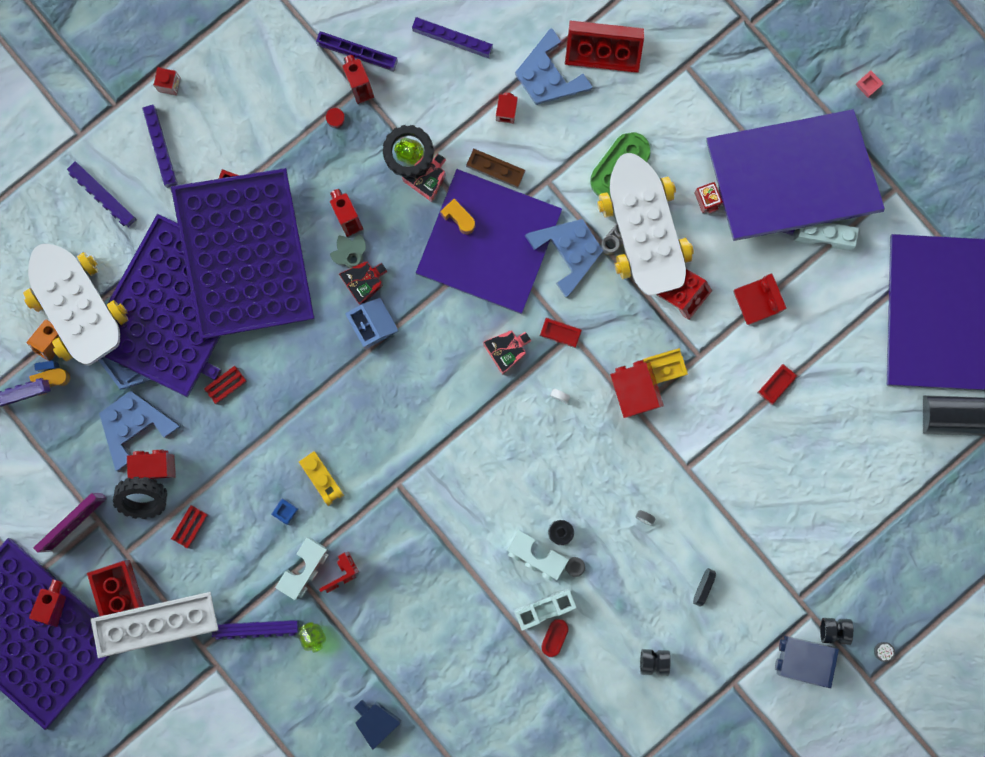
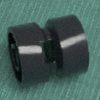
[548,520,574,545]
[820,618,854,645]
[640,649,671,676]

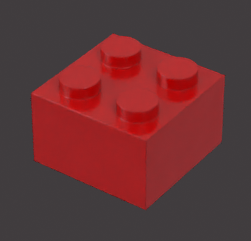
[127,449,176,479]

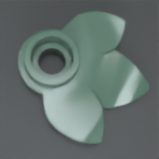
[330,234,366,268]

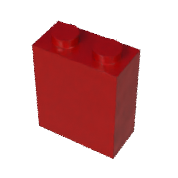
[610,360,664,418]

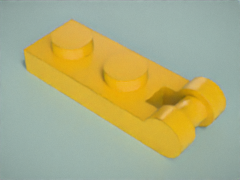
[299,451,344,506]

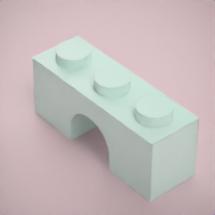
[794,223,859,251]
[506,530,569,581]
[275,537,329,600]
[514,589,576,630]

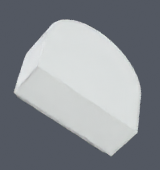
[550,389,570,404]

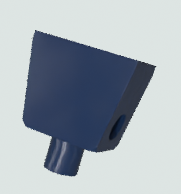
[354,700,401,750]

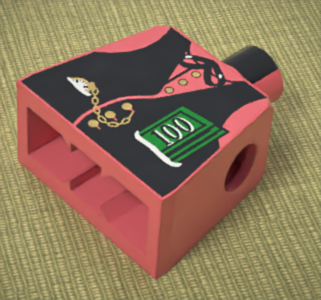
[402,153,446,202]
[483,330,531,375]

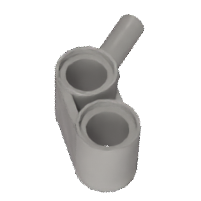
[601,224,623,255]

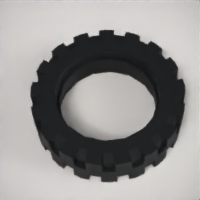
[383,125,434,178]
[113,477,167,519]

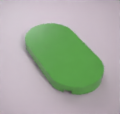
[590,132,650,199]

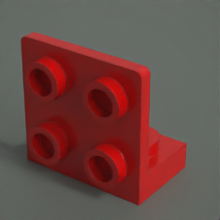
[656,269,712,320]
[733,273,787,325]
[319,551,359,593]

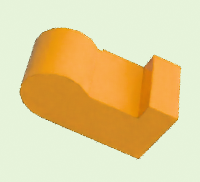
[440,199,475,235]
[29,368,71,396]

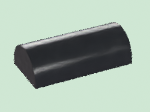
[923,395,985,436]

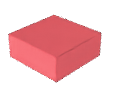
[856,70,884,98]

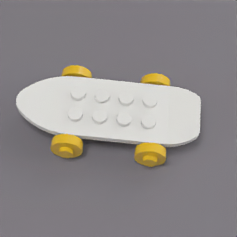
[597,153,694,295]
[23,244,128,366]

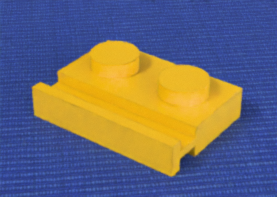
[642,348,688,384]

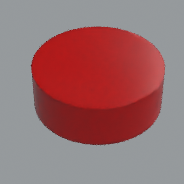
[326,108,345,128]

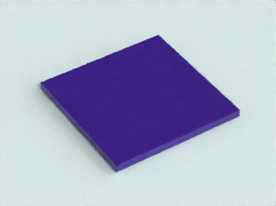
[416,169,562,314]

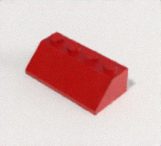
[565,20,644,73]
[87,560,145,616]

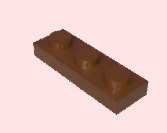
[466,148,526,189]

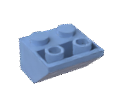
[345,298,399,350]

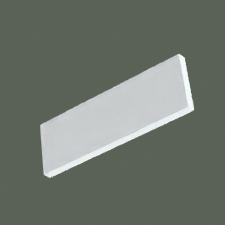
[91,592,218,658]

